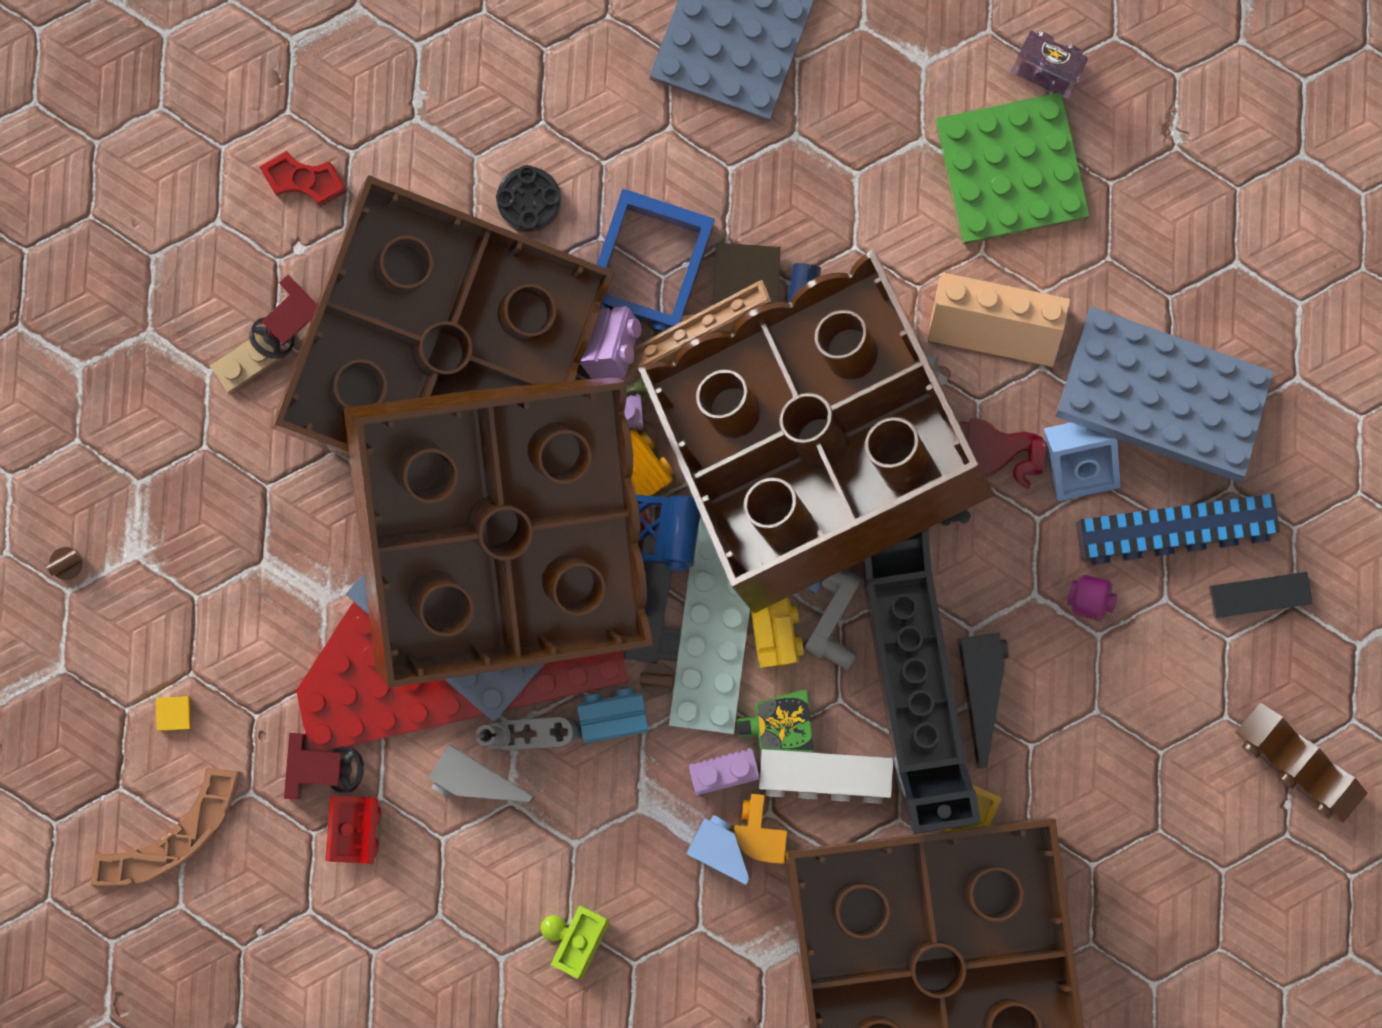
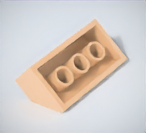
[927,273,1070,368]

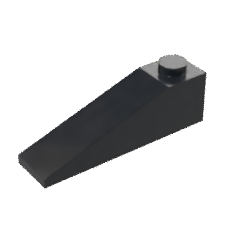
[624,529,672,664]
[958,632,1009,768]

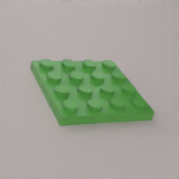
[935,93,1089,244]

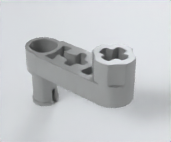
[804,568,863,671]
[476,717,582,750]

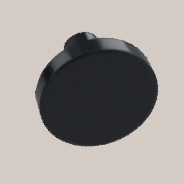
[496,165,561,232]

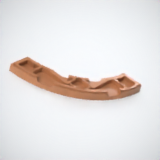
[90,768,240,887]

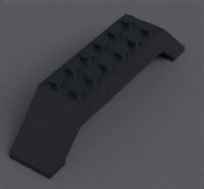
[862,528,981,834]

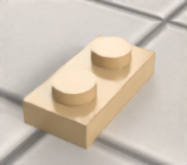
[210,334,283,394]

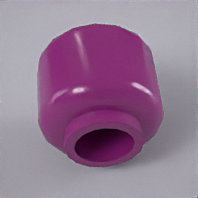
[1067,575,1118,621]

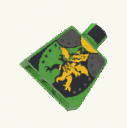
[737,690,813,752]

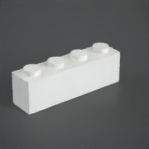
[758,749,893,804]

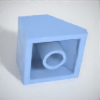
[1044,422,1121,502]
[686,815,749,885]

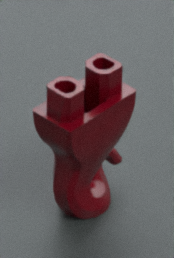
[959,418,1046,489]

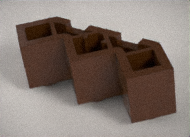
[1235,703,1368,823]

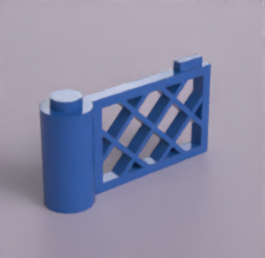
[636,495,701,573]

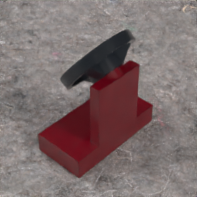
[249,274,317,359]
[284,733,364,800]

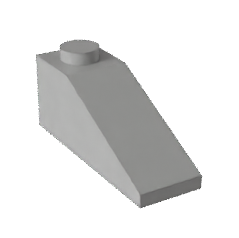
[428,745,534,802]

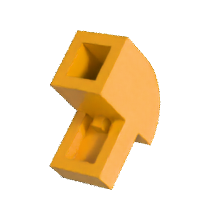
[734,793,787,864]

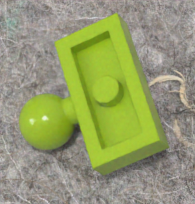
[540,905,611,980]

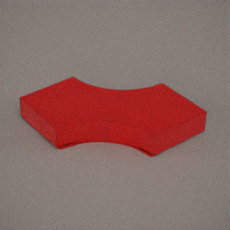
[259,151,348,207]

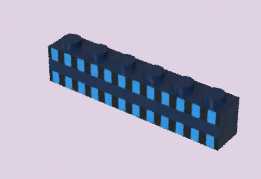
[1076,494,1280,565]

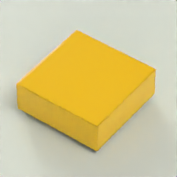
[156,696,192,731]

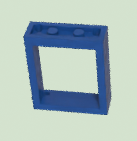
[597,189,715,332]

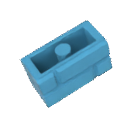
[577,688,649,743]

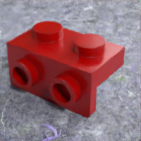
[325,795,381,865]

